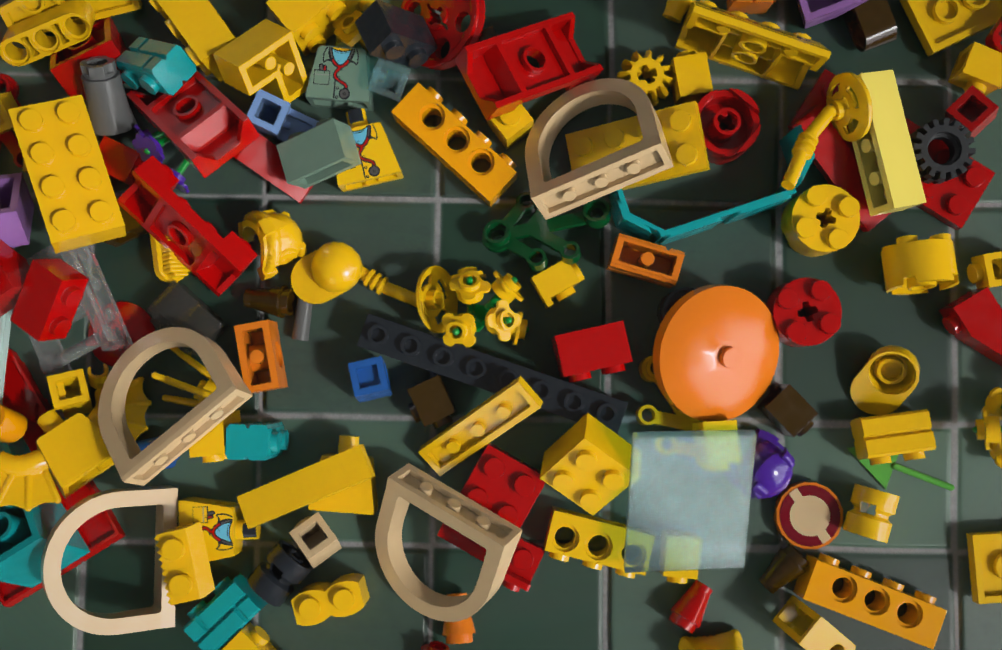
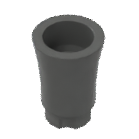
[80,56,137,136]

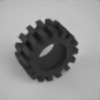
[910,118,976,184]

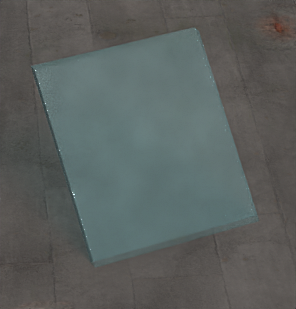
[624,430,756,573]

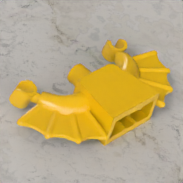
[0,364,152,512]

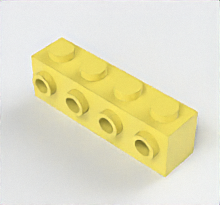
[838,70,926,216]

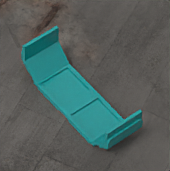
[609,125,815,245]

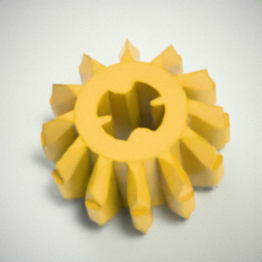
[616,49,674,107]

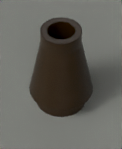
[243,285,297,318]
[759,543,810,594]

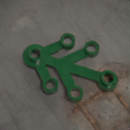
[481,192,611,272]

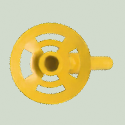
[781,72,873,190]
[360,266,458,333]

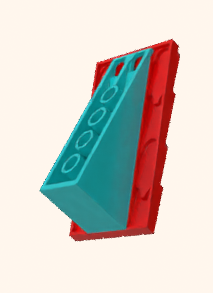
[0,349,126,607]

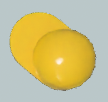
[291,241,363,304]
[850,345,920,415]

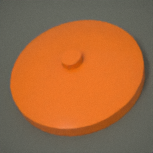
[652,284,779,422]

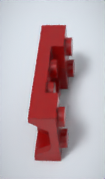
[454,12,604,121]
[126,71,260,179]
[117,155,258,297]

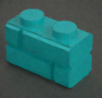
[115,37,197,96]
[225,421,289,461]
[183,574,268,650]

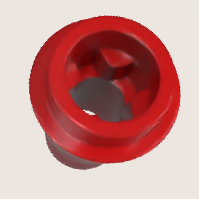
[669,580,713,634]

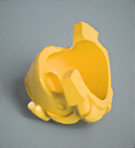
[238,209,307,281]

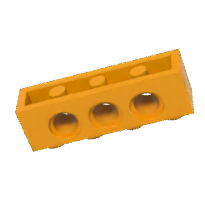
[391,82,517,207]
[793,552,947,650]

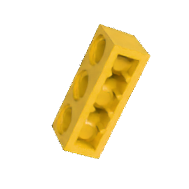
[543,506,655,578]

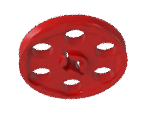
[401,0,485,70]

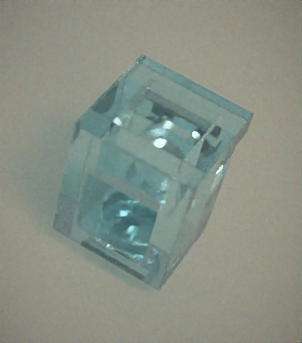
[367,58,411,102]

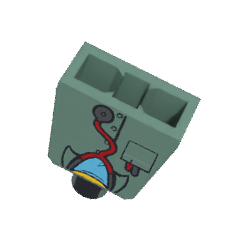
[305,37,374,111]

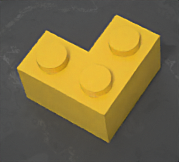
[213,19,309,103]

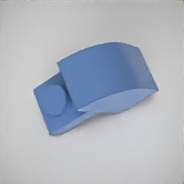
[247,89,319,142]

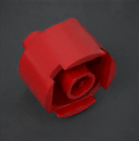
[698,88,761,165]
[765,277,842,347]

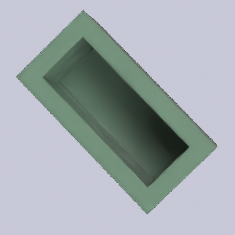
[276,118,362,189]

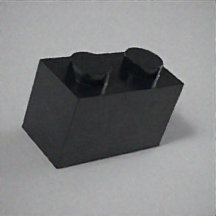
[355,0,438,69]

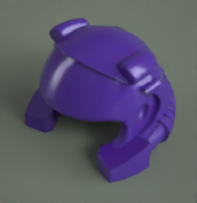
[722,428,795,499]

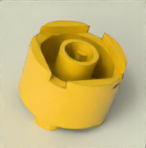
[781,184,860,257]
[881,233,959,295]

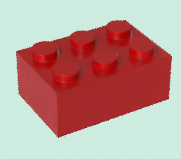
[437,443,545,562]

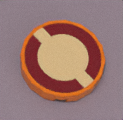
[774,481,843,549]

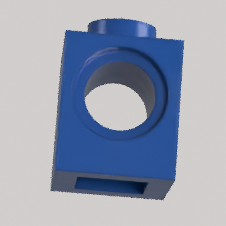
[348,356,392,403]

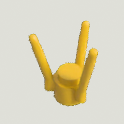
[151,347,216,407]

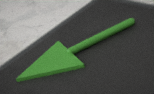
[847,447,955,491]

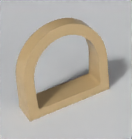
[525,78,674,220]
[98,327,253,486]
[375,463,522,622]
[41,485,178,635]

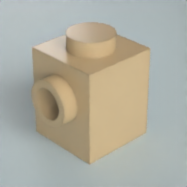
[289,512,342,569]

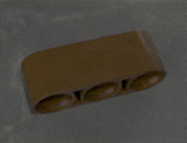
[843,0,897,52]

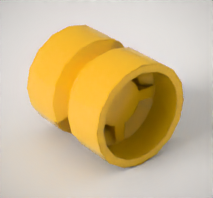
[843,483,900,543]

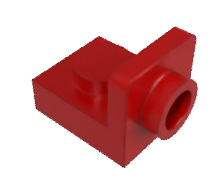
[502,537,545,592]

